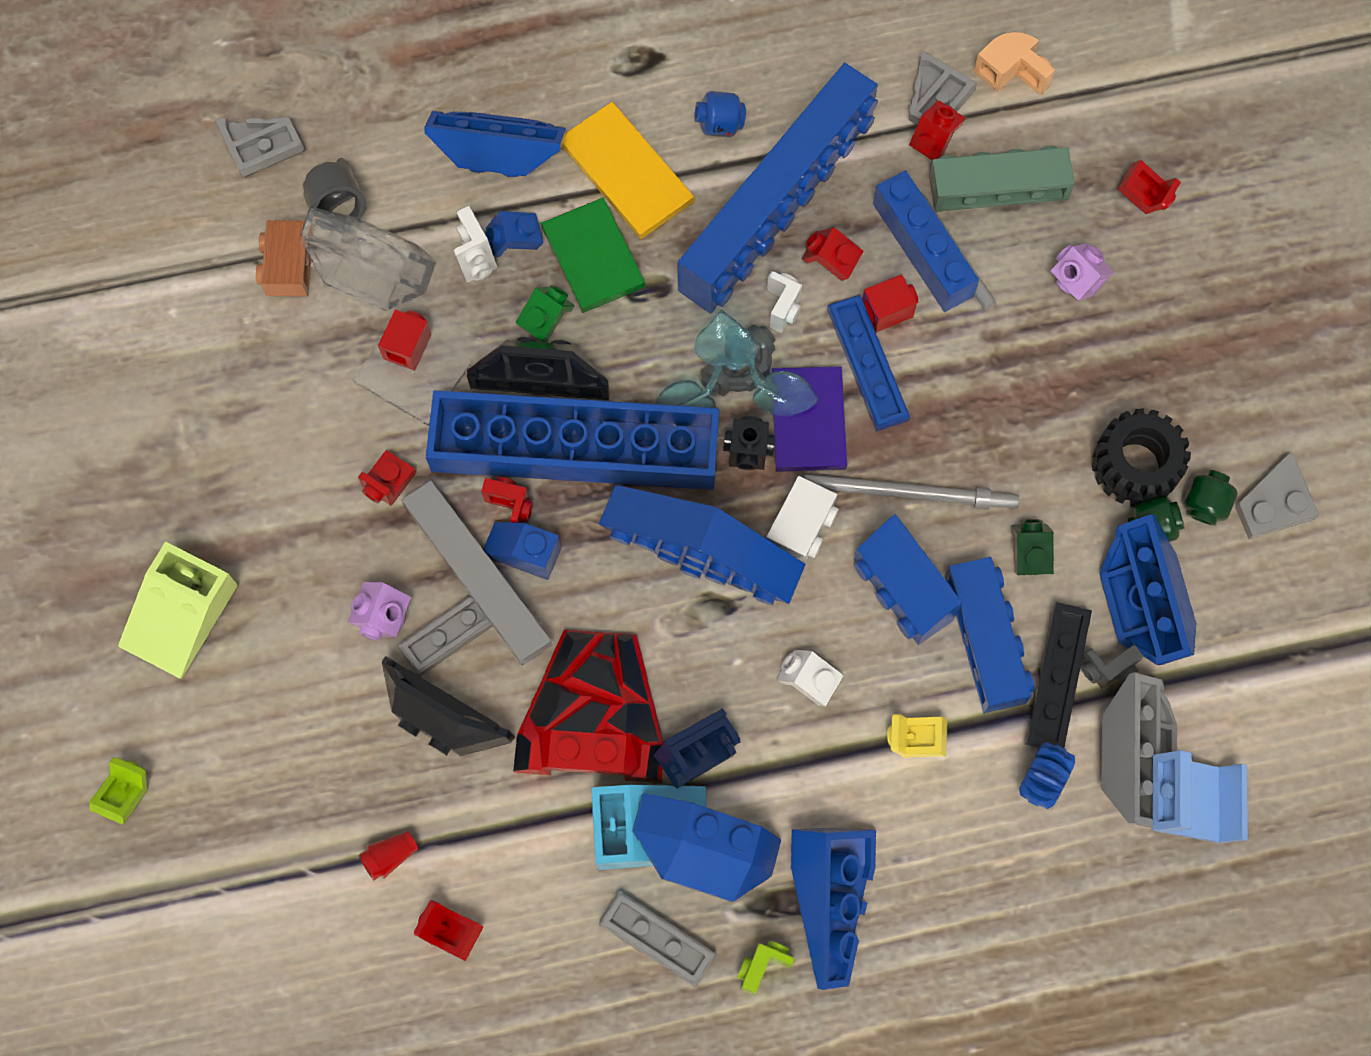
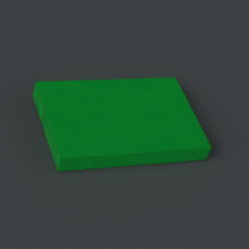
[541,197,645,314]

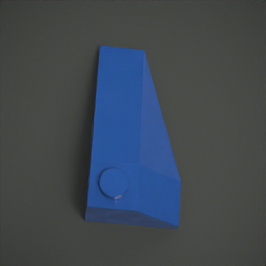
[791,828,876,990]

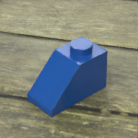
[483,522,562,580]

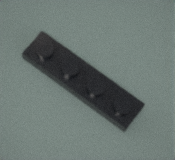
[1025,602,1092,748]

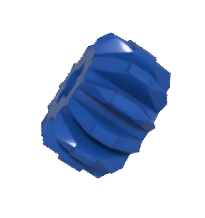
[1019,742,1075,809]

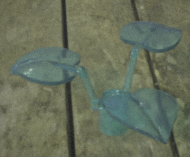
[656,310,818,416]

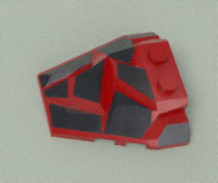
[513,630,664,783]

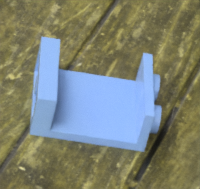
[1153,750,1248,843]

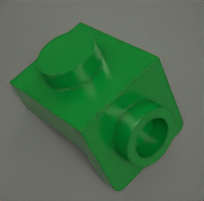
[515,285,575,342]

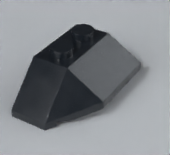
[467,337,610,400]
[382,656,515,756]

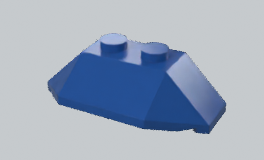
[424,111,566,177]
[1100,514,1197,666]
[632,793,781,902]

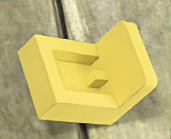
[887,714,947,758]

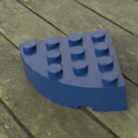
[599,485,806,605]

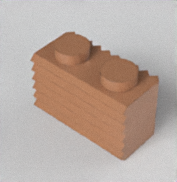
[256,220,313,297]

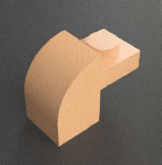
[974,32,1055,95]

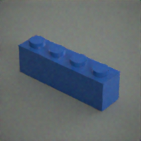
[873,170,979,313]
[945,557,1034,714]

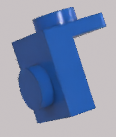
[485,211,543,257]

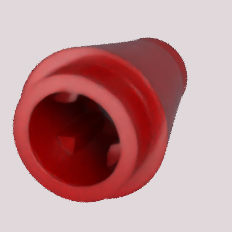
[359,831,418,881]

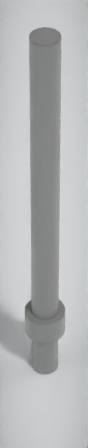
[805,474,1019,510]

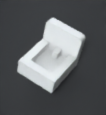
[767,271,802,333]
[777,650,844,707]

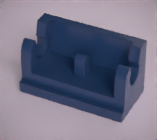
[654,708,741,789]

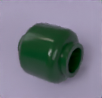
[1184,470,1238,526]
[1128,496,1185,542]

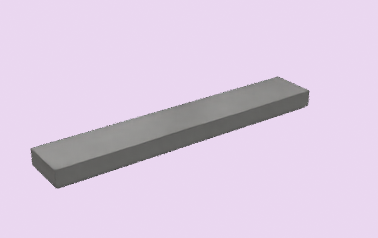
[401,480,552,666]

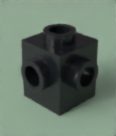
[723,416,775,470]

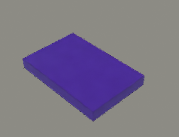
[771,367,847,472]

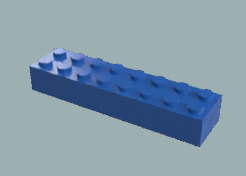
[677,62,878,314]
[426,390,719,490]

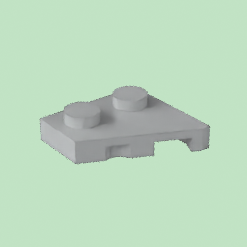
[909,51,976,125]

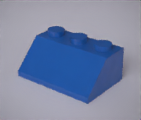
[854,514,962,645]

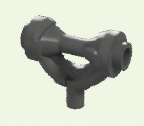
[701,325,779,398]

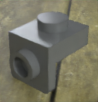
[1081,644,1144,689]

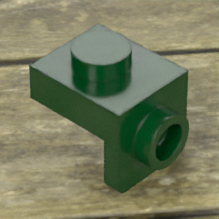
[1011,519,1054,576]

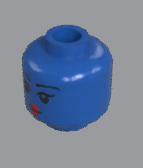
[694,91,746,137]

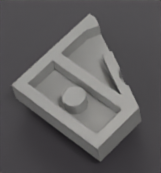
[215,118,305,178]
[1235,453,1319,540]

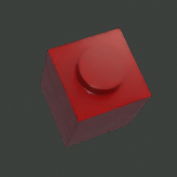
[862,274,919,332]
[378,309,431,371]

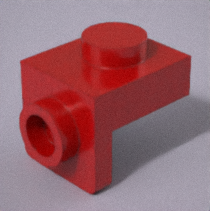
[909,101,965,161]
[1117,160,1181,214]
[802,227,864,281]
[481,477,533,523]
[414,900,483,962]

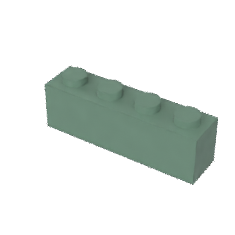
[929,146,1075,212]

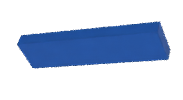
[827,295,910,432]

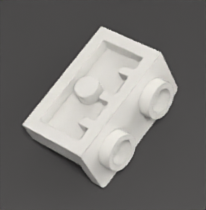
[454,206,497,283]

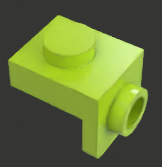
[89,757,147,825]
[737,941,795,996]

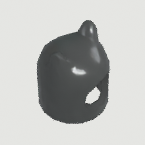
[302,158,366,231]

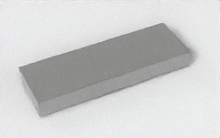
[398,596,493,677]
[599,892,716,988]

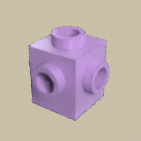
[1051,243,1115,301]
[348,582,411,641]

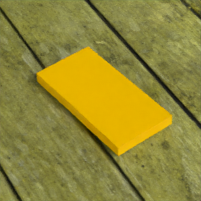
[561,102,694,240]

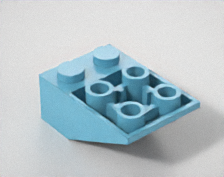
[591,785,707,870]

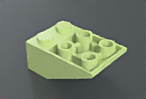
[118,542,238,680]

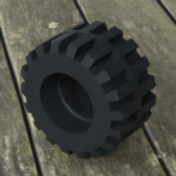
[1092,408,1191,507]

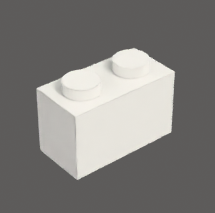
[766,476,839,563]

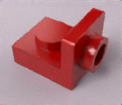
[358,450,416,506]

